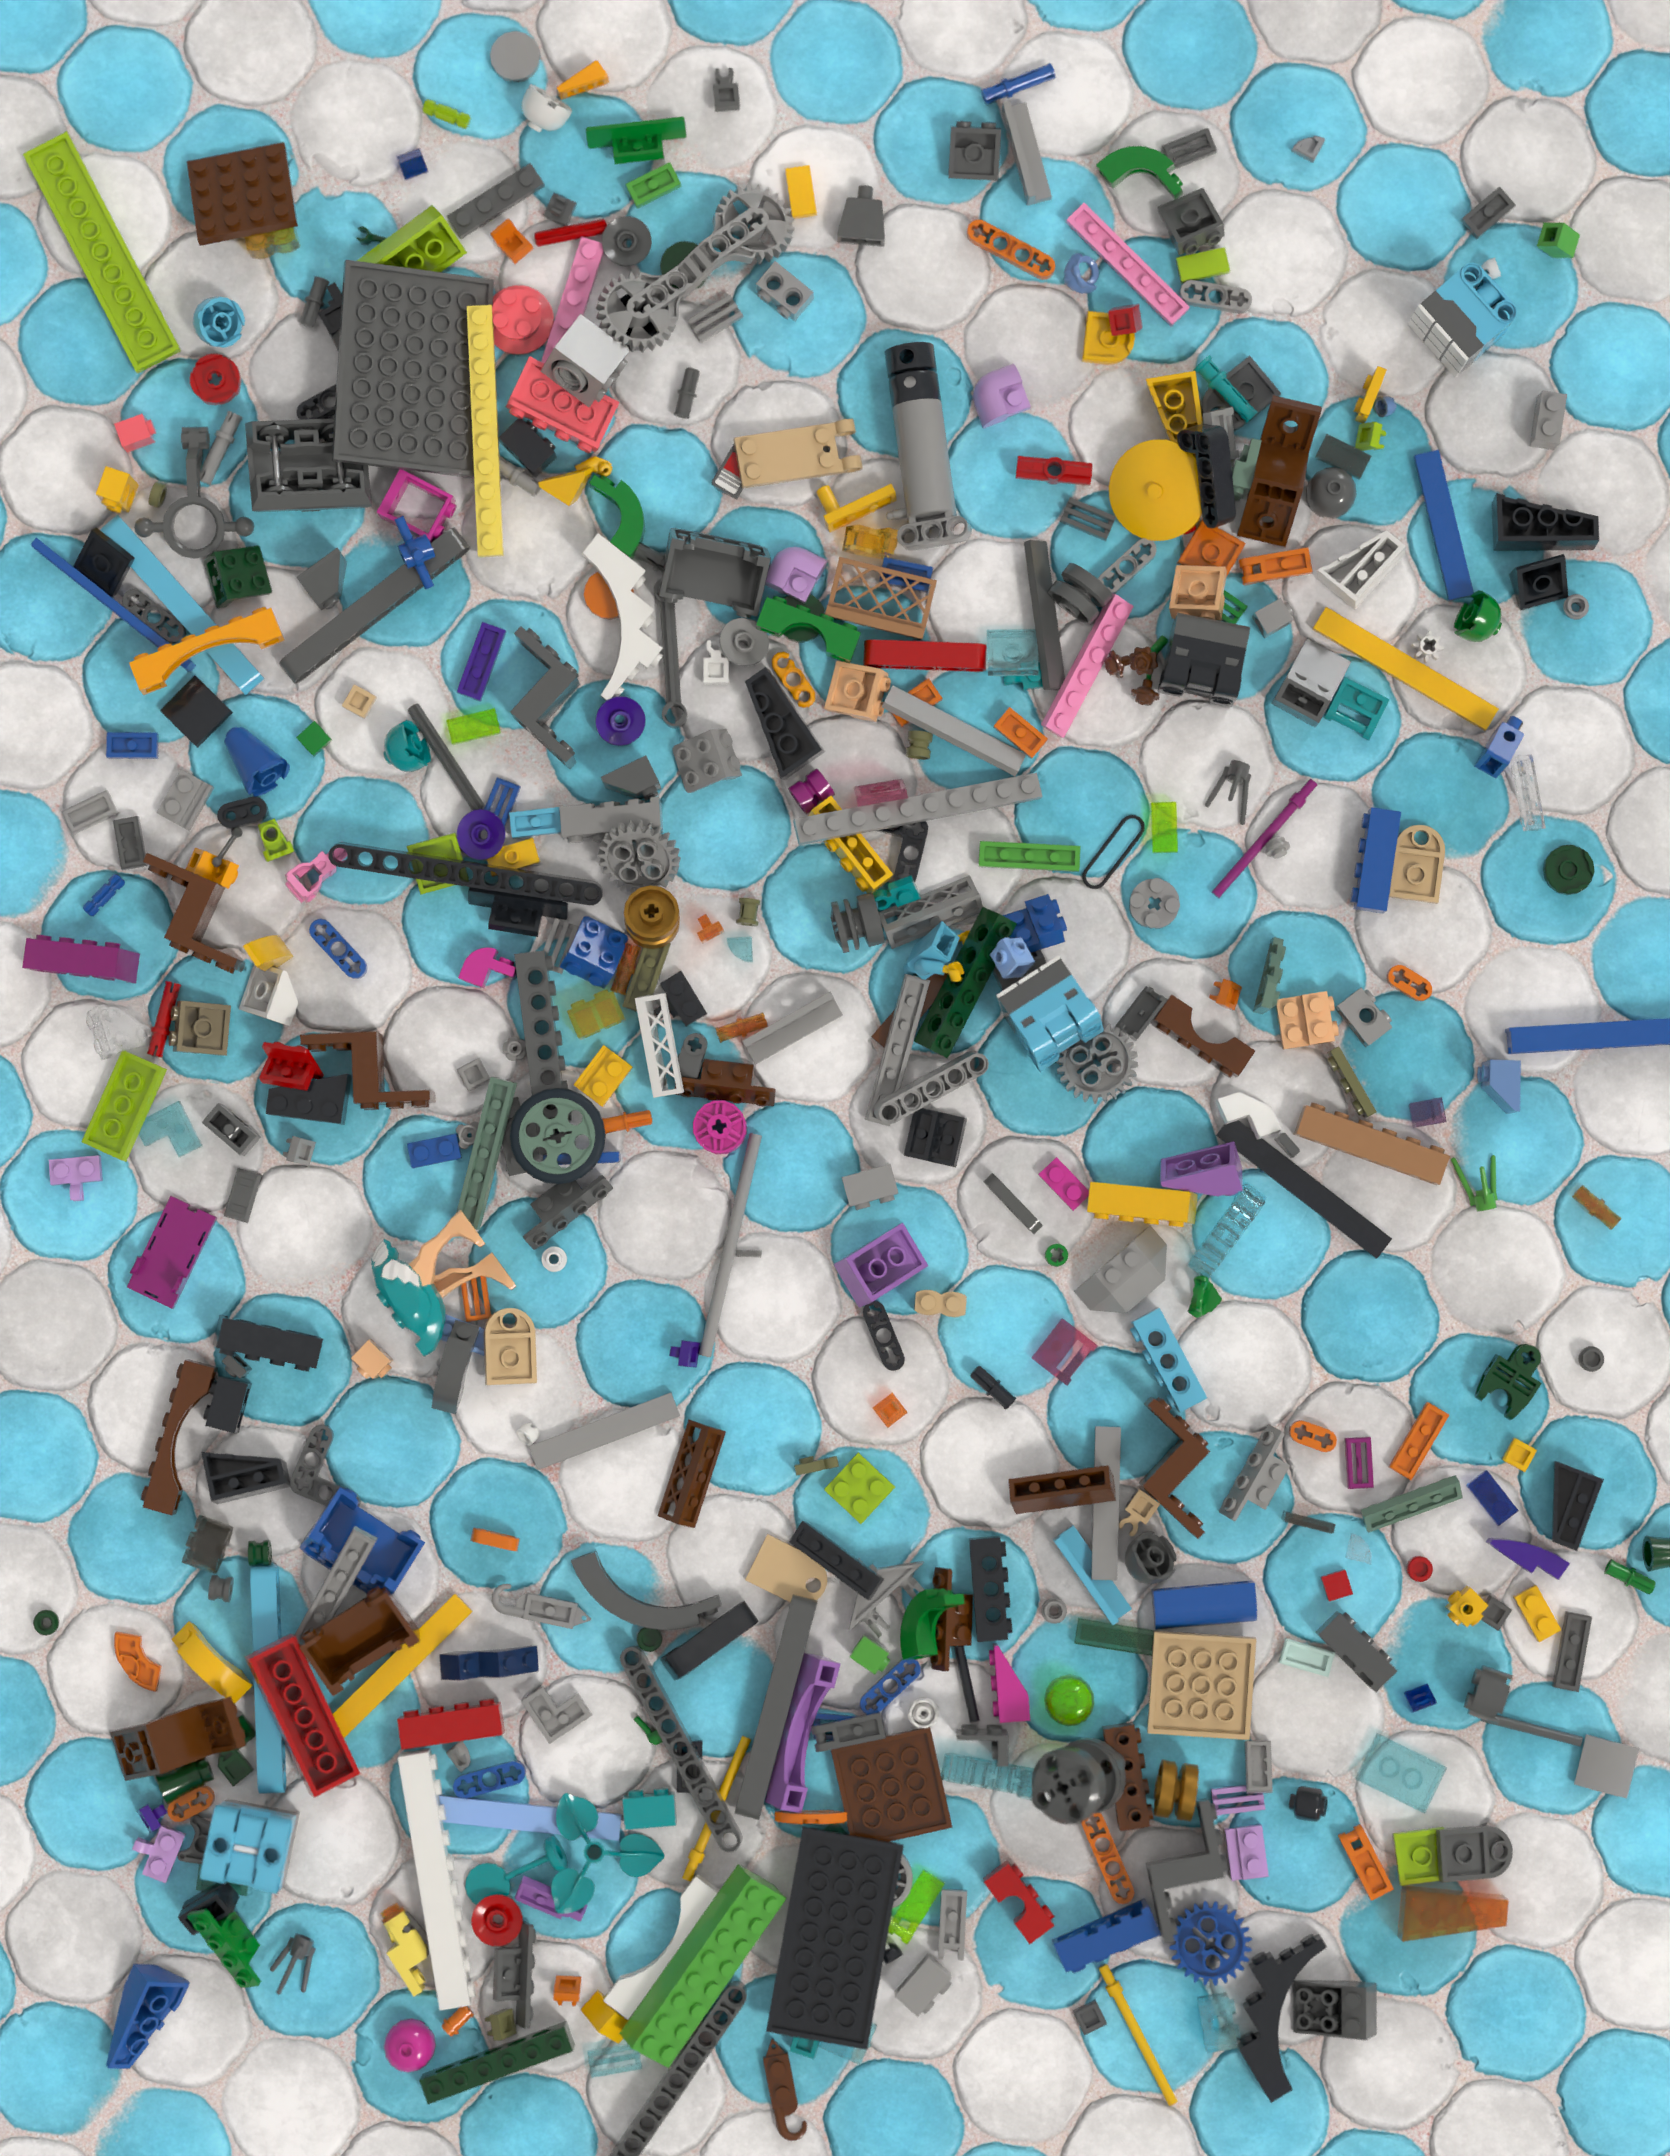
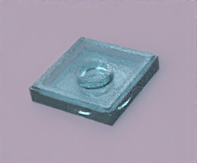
[987,629,1039,676]

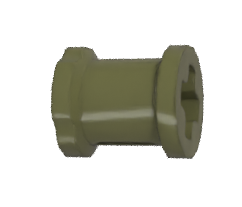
[736,898,761,926]

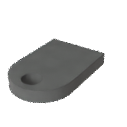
[1201,356,1281,431]
[1436,1825,1513,1883]

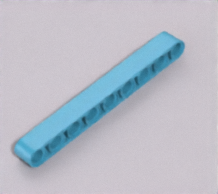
[100,514,264,695]
[250,1565,286,1794]

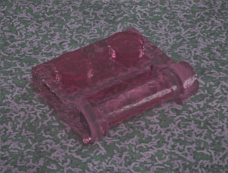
[1031,1318,1098,1386]

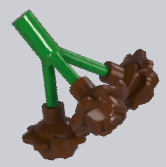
[1104,636,1168,706]

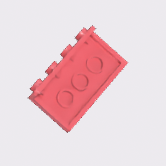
[505,356,619,453]

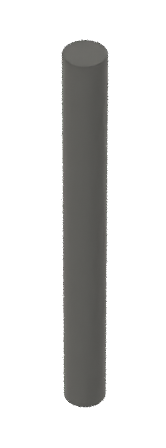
[1481,1715,1582,1747]

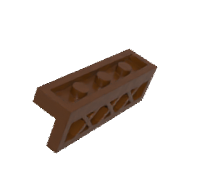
[657,1420,726,1528]

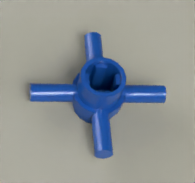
[394,516,436,589]

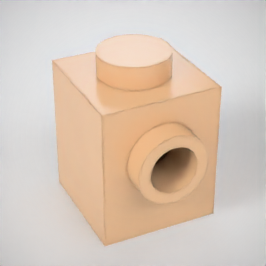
[351,1339,393,1379]

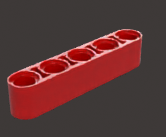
[863,640,987,672]

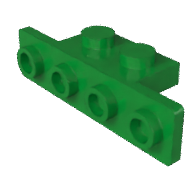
[586,117,687,164]
[187,1909,261,1988]

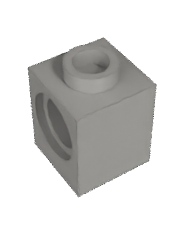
[1252,598,1294,638]

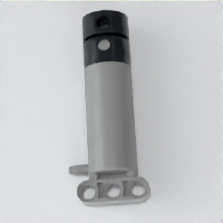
[885,342,972,551]

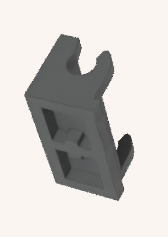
[1116,986,1168,1041]

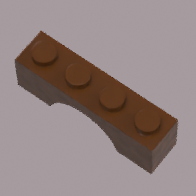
[1153,995,1255,1078]

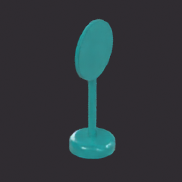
[465,1836,568,1905]

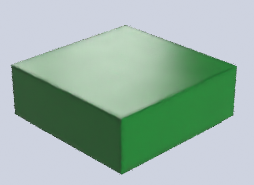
[296,721,332,757]

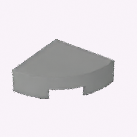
[1291,136,1325,163]
[446,1741,470,1772]

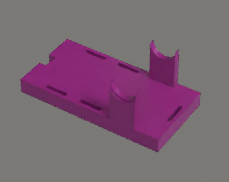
[127,1196,218,1309]

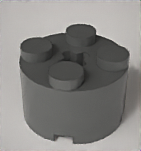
[1463,1665,1513,1724]

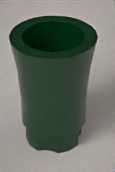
[1642,1536,1670,1572]
[155,1757,214,1805]

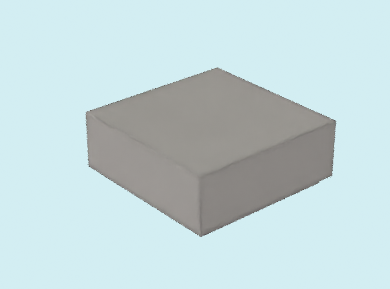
[457,1058,490,1092]

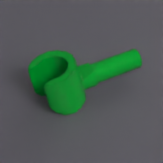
[634,1716,663,1745]

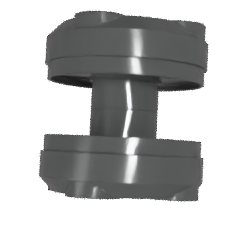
[1031,1738,1126,1824]

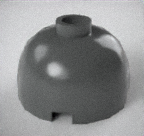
[1306,467,1356,519]
[1125,1531,1177,1585]

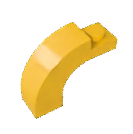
[172,1621,253,1703]

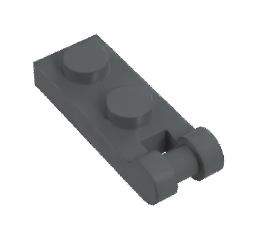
[811,1712,886,1752]

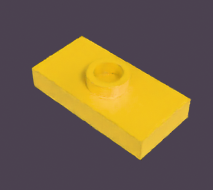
[487,838,540,877]

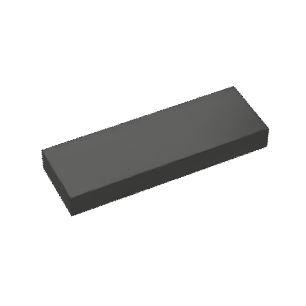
[1552,1611,1592,1692]

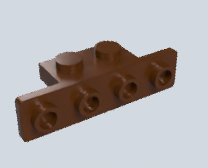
[675,1059,776,1107]
[930,1567,973,1671]

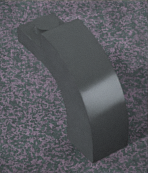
[432,1320,480,1415]

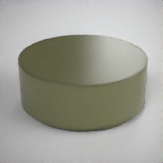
[149,481,167,508]

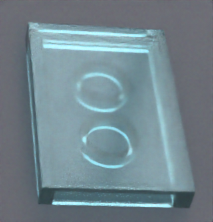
[1355,1733,1447,1813]

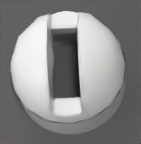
[1481,258,1501,279]
[516,1423,539,1446]

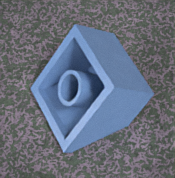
[1477,1060,1521,1114]

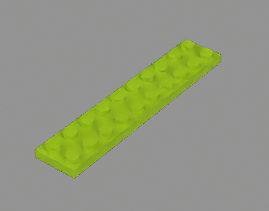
[23,131,182,374]

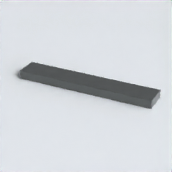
[1024,540,1065,690]

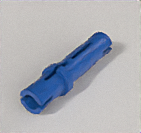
[981,63,1056,105]

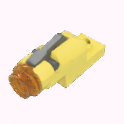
[380,1902,429,1997]

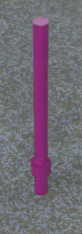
[1212,779,1317,898]

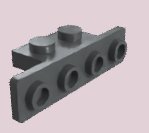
[523,1175,613,1250]
[493,1921,536,2029]

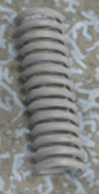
[736,1250,762,1258]

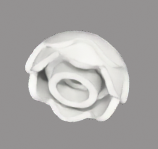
[907,1697,940,1729]

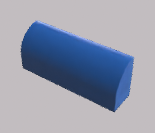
[1151,1580,1257,1630]

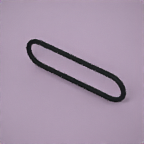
[1082,815,1145,889]

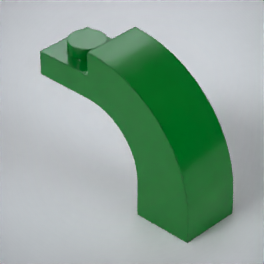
[1096,146,1183,199]
[589,475,645,560]
[900,1589,965,1660]

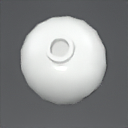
[522,84,572,132]

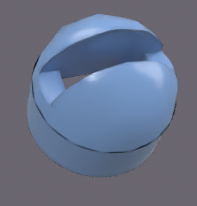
[1374,396,1397,417]

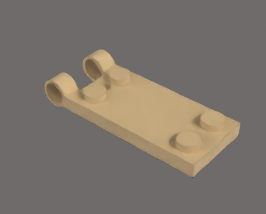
[733,419,863,489]

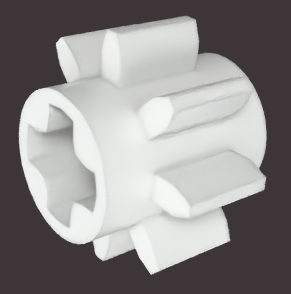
[1411,631,1444,664]

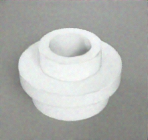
[542,1247,567,1272]

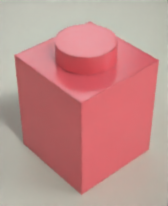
[114,414,156,453]

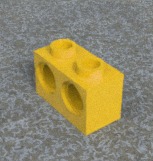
[96,466,139,514]

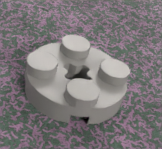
[1129,878,1180,929]

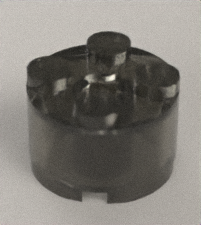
[182,1514,234,1574]

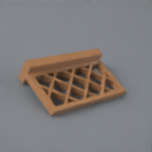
[825,557,937,640]

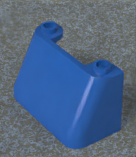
[300,1487,425,1594]

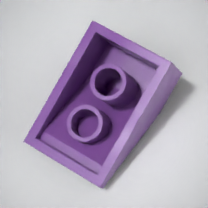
[1160,1142,1243,1197]
[833,1223,928,1308]

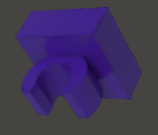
[669,1340,700,1368]
[137,1804,168,1833]

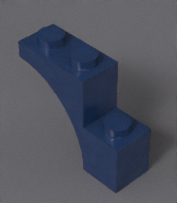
[439,1646,539,1680]

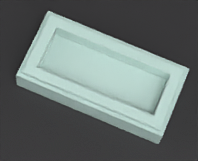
[1278,1638,1335,1677]

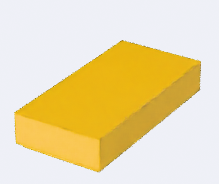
[785,165,817,219]

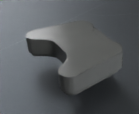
[177,1815,211,1864]

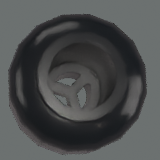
[1289,1786,1328,1822]

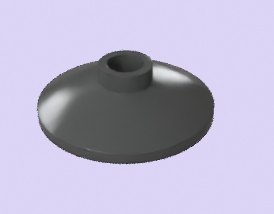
[602,216,652,266]

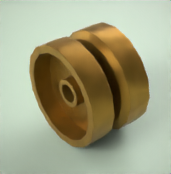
[624,885,680,949]
[1154,1760,1199,1821]

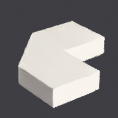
[1215,1092,1282,1140]

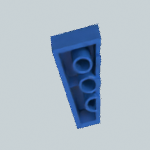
[1052,1898,1162,1973]

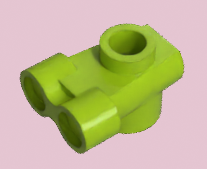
[258,818,294,862]

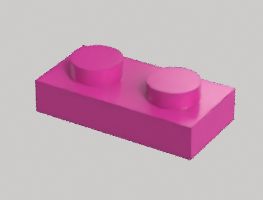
[1038,1157,1089,1211]

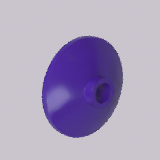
[595,696,646,746]
[457,809,505,860]

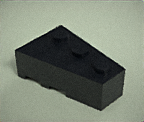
[266,1074,352,1125]
[201,1452,290,1504]

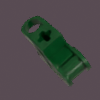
[1475,1344,1542,1420]

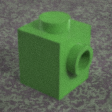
[1537,223,1580,258]
[850,1634,890,1675]

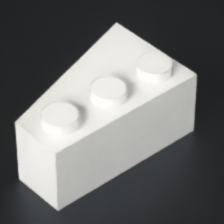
[1317,530,1406,610]

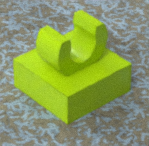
[1355,422,1387,451]

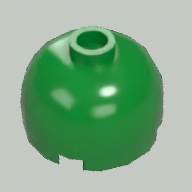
[1454,590,1502,642]

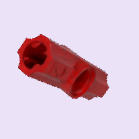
[1016,456,1093,486]

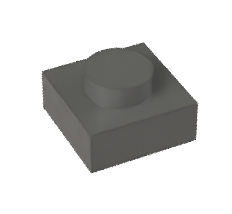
[222,1353,252,1378]

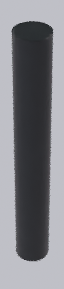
[954,1646,980,1722]

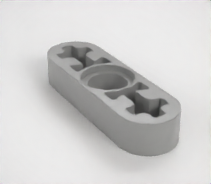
[1179,280,1252,314]
[1098,538,1157,594]

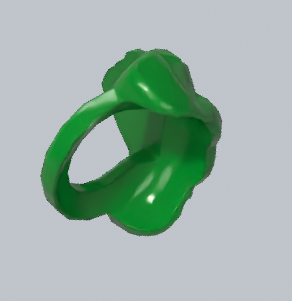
[1187,1276,1222,1318]

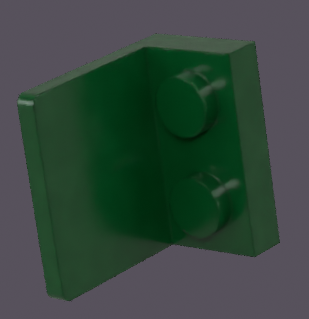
[203,546,272,608]

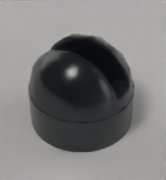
[883,1943,903,1965]

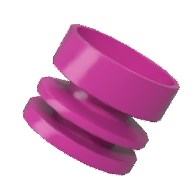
[693,1100,747,1154]

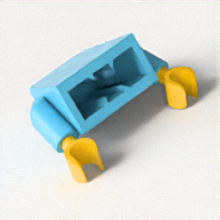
[903,921,970,982]

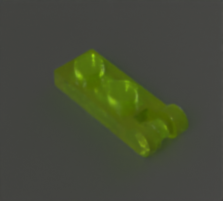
[888,1869,945,1944]

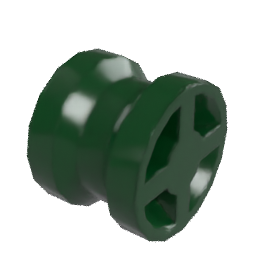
[248,1540,272,1566]

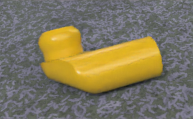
[575,456,612,477]

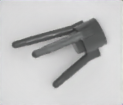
[1205,760,1251,825]
[270,1933,316,1995]

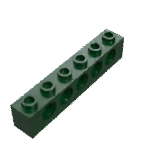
[914,907,1017,1059]
[419,2021,575,2105]

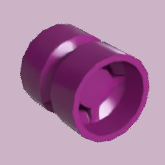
[788,768,835,815]

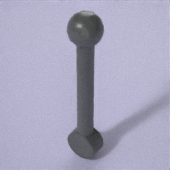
[212,827,242,867]

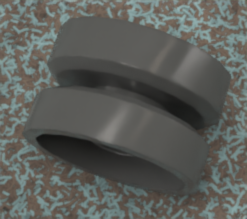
[1048,563,1113,625]

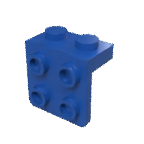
[559,916,628,989]

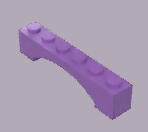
[765,1653,841,1813]

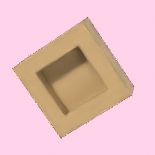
[342,684,377,719]

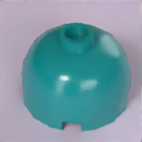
[383,720,431,772]

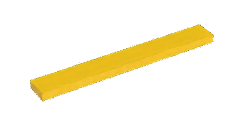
[1312,607,1499,731]
[333,1593,473,1738]

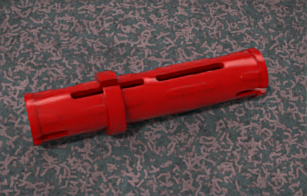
[146,981,181,1058]

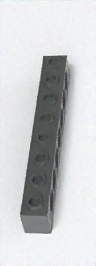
[514,950,572,1155]

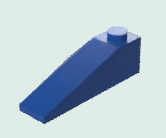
[106,1964,190,2069]

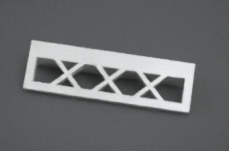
[635,993,684,1098]

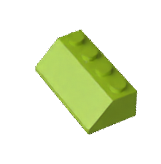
[357,205,467,272]

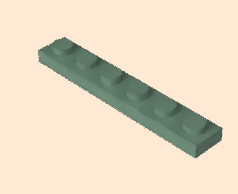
[456,1077,517,1230]

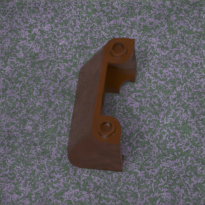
[299,1586,420,1696]

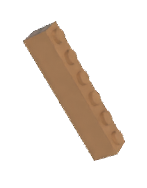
[1293,1103,1450,1185]

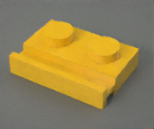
[1353,366,1387,424]
[574,1045,633,1107]

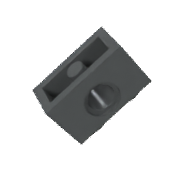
[202,1103,261,1156]

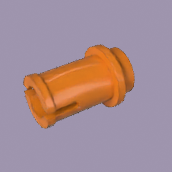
[441,2006,474,2037]

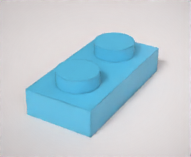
[509,807,561,839]

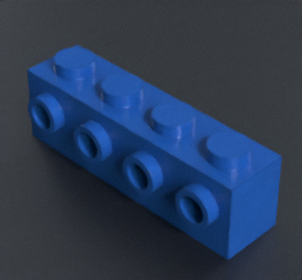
[1350,807,1401,914]

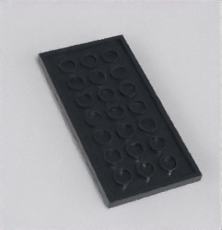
[766,1826,904,2050]

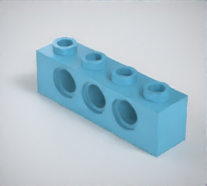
[1130,1308,1207,1412]

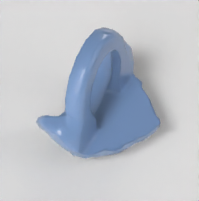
[1063,253,1099,294]

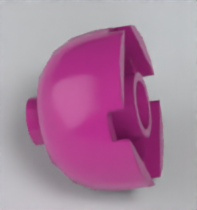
[384,2018,436,2073]

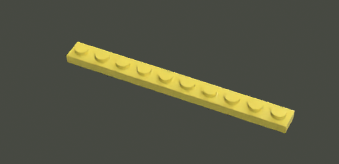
[467,305,504,557]

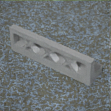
[1001,100,1052,206]
[879,875,983,949]
[742,991,843,1065]

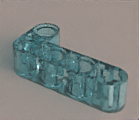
[1187,1183,1267,1279]
[941,1753,1034,1800]

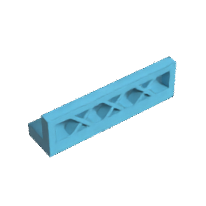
[1053,1525,1132,1625]

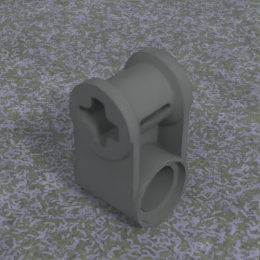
[678,1033,708,1079]

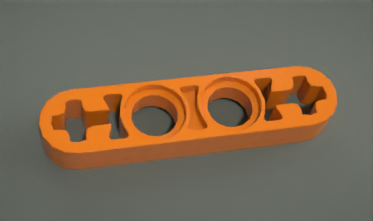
[967,219,1055,280]
[1081,1812,1134,1904]

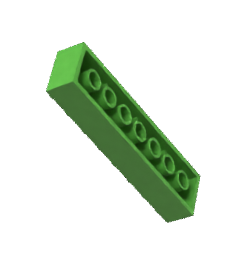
[619,1864,787,2068]

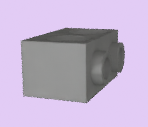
[756,261,814,321]

